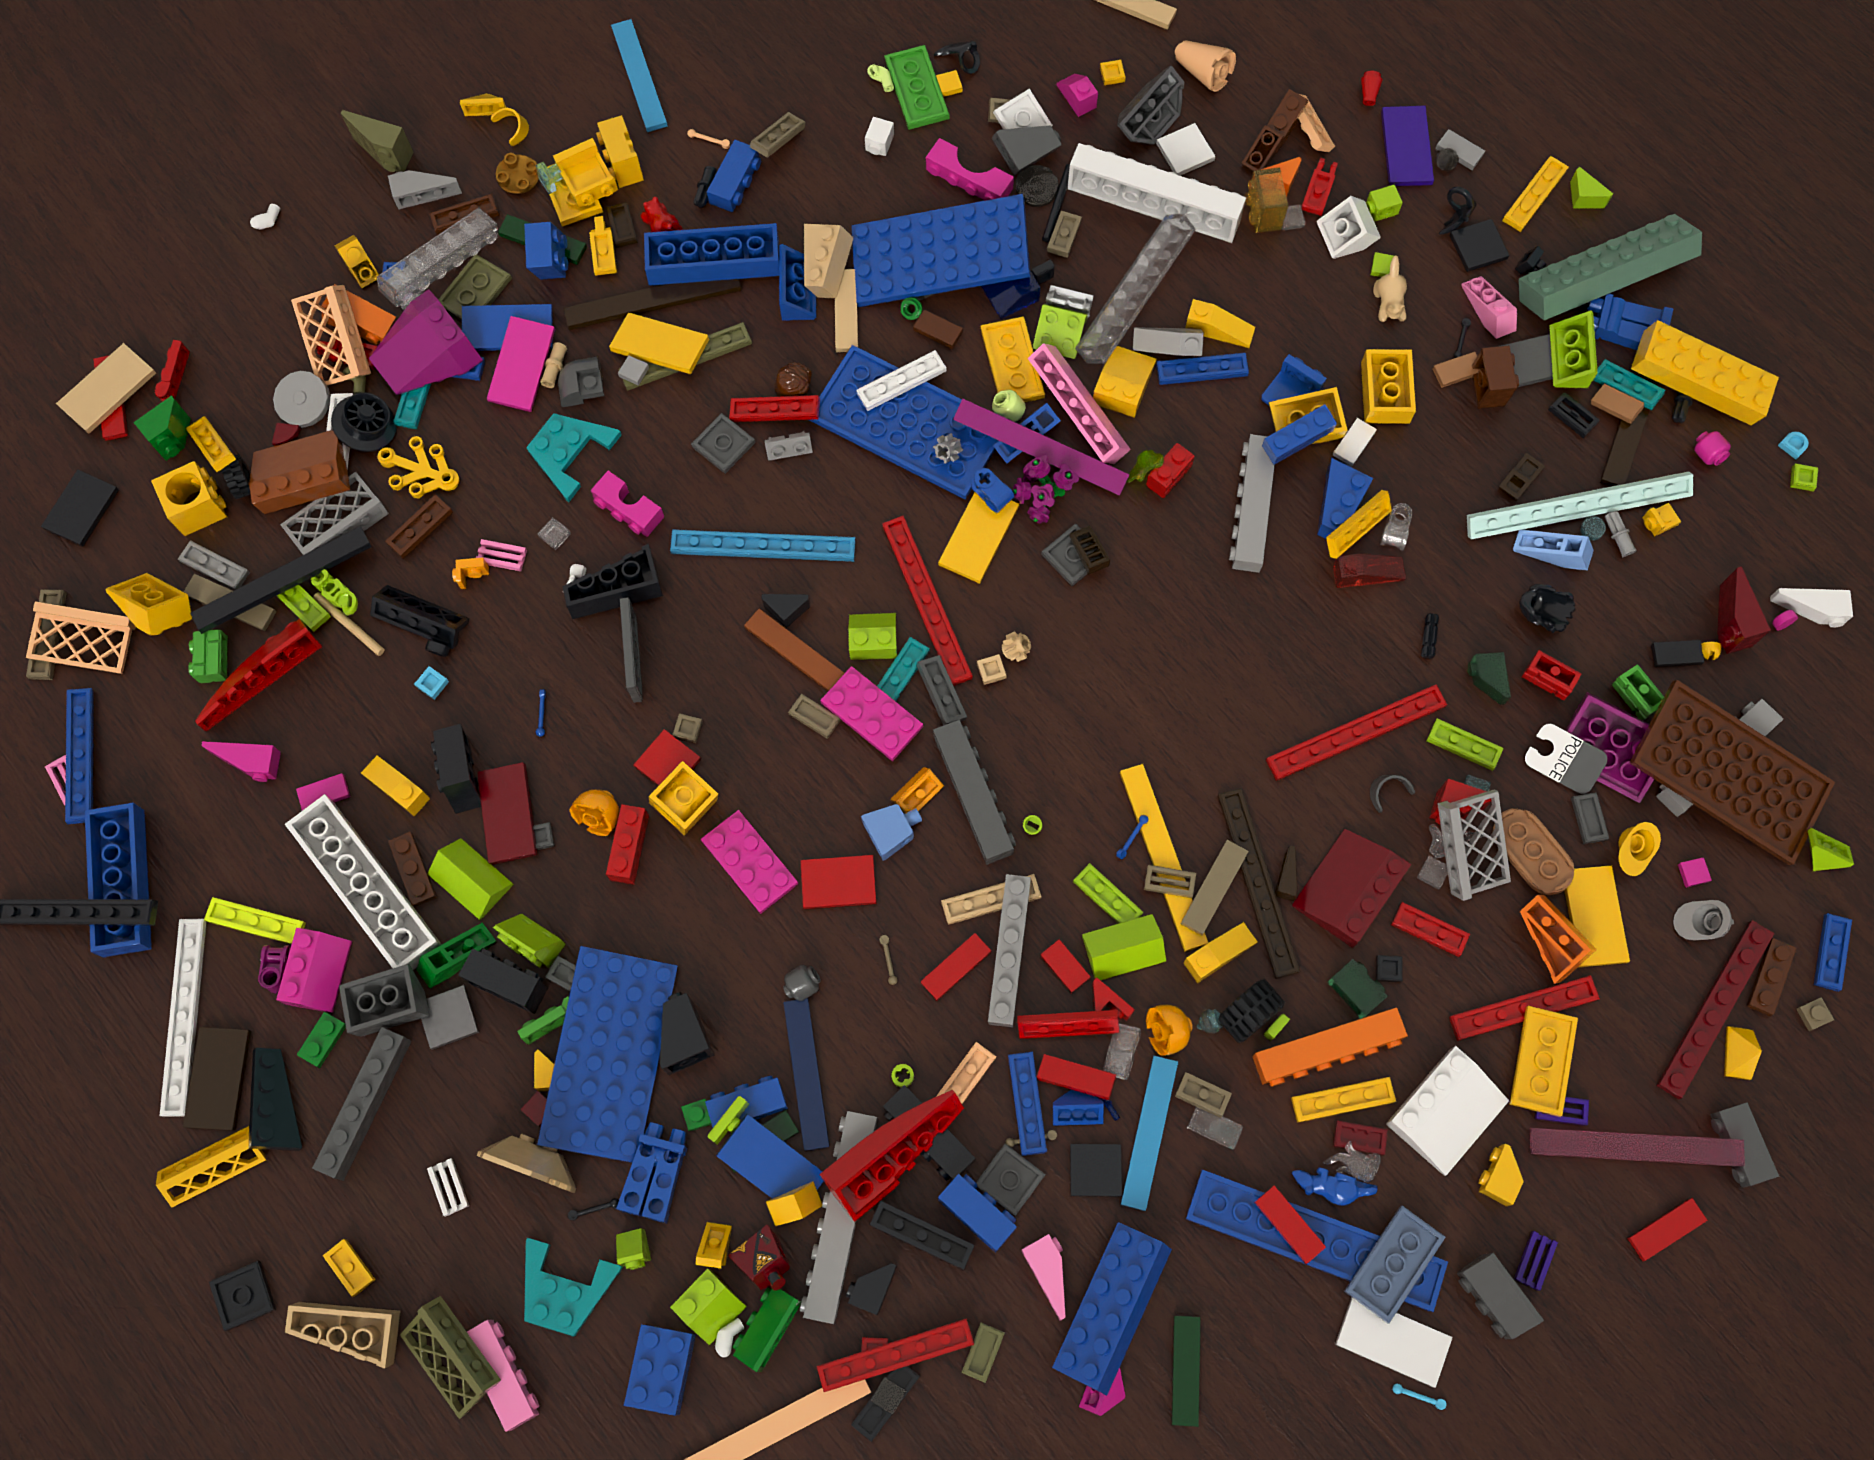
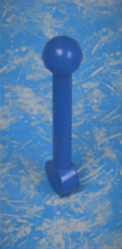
[536,689,546,737]
[1116,815,1148,859]

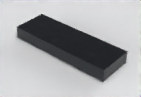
[851,1366,920,1442]

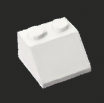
[1316,196,1381,259]

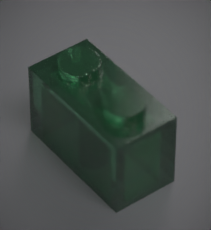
[1327,959,1388,1019]

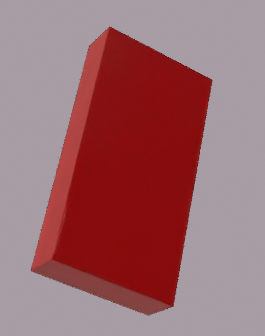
[1040,939,1091,994]

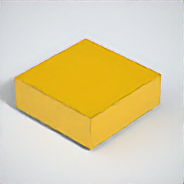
[1100,60,1126,85]
[936,70,963,97]

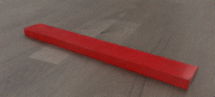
[882,515,973,686]
[1266,684,1448,781]

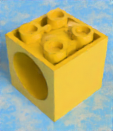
[151,461,227,536]
[649,761,718,836]

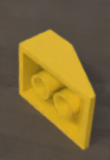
[1093,345,1157,418]
[1269,387,1347,444]
[106,573,192,635]

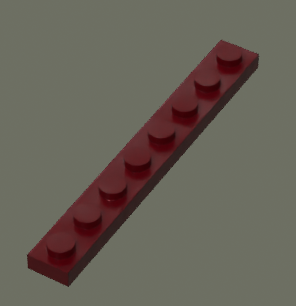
[1656,920,1774,1099]

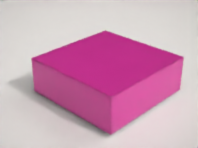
[1678,857,1712,888]

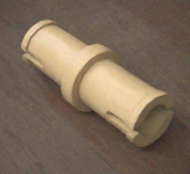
[540,342,567,388]

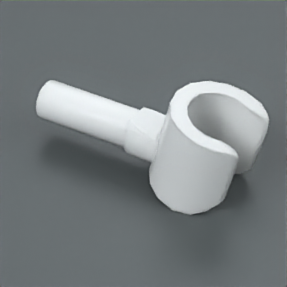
[563,564,586,593]

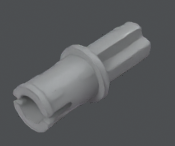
[1605,511,1637,557]

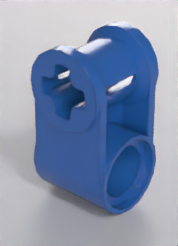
[971,468,1014,513]

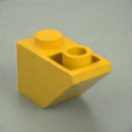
[335,235,381,288]
[1479,1144,1524,1206]

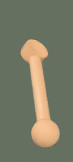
[687,129,730,149]

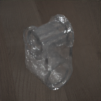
[1380,503,1412,551]

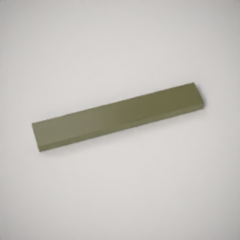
[619,322,752,391]

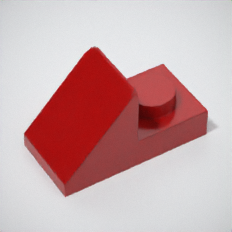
[1092,977,1135,1021]

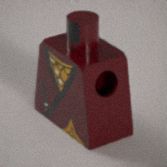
[728,1224,790,1290]

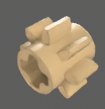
[1002,631,1031,662]

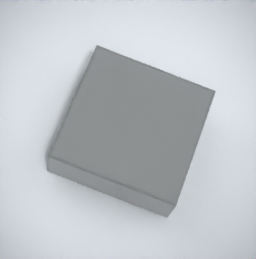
[618,355,649,386]

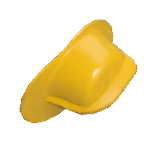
[1618,822,1661,876]

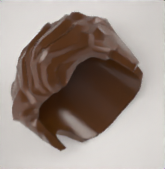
[775,362,812,397]

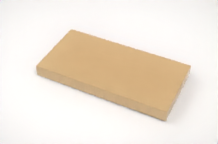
[56,343,156,434]

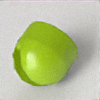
[1023,815,1043,835]

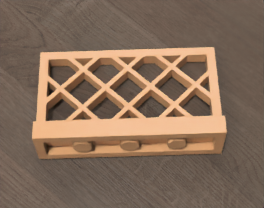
[291,285,371,386]
[26,602,136,674]

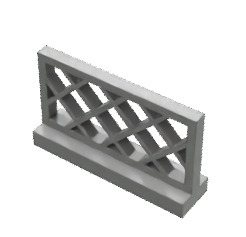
[280,472,389,555]
[1437,789,1511,901]

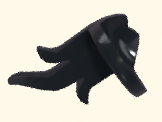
[934,41,980,74]
[1439,187,1477,235]

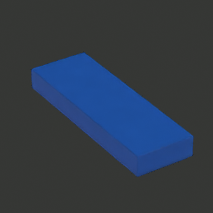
[1814,913,1852,992]

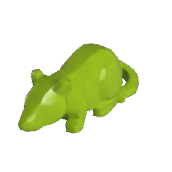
[311,569,358,615]

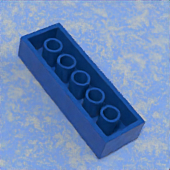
[644,223,779,285]
[85,803,152,957]
[1052,1222,1172,1396]

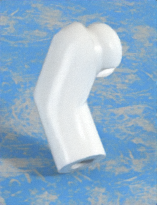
[250,204,280,229]

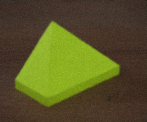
[1808,828,1854,871]

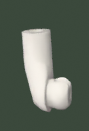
[715,1318,744,1357]

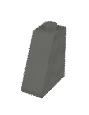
[992,125,1062,176]

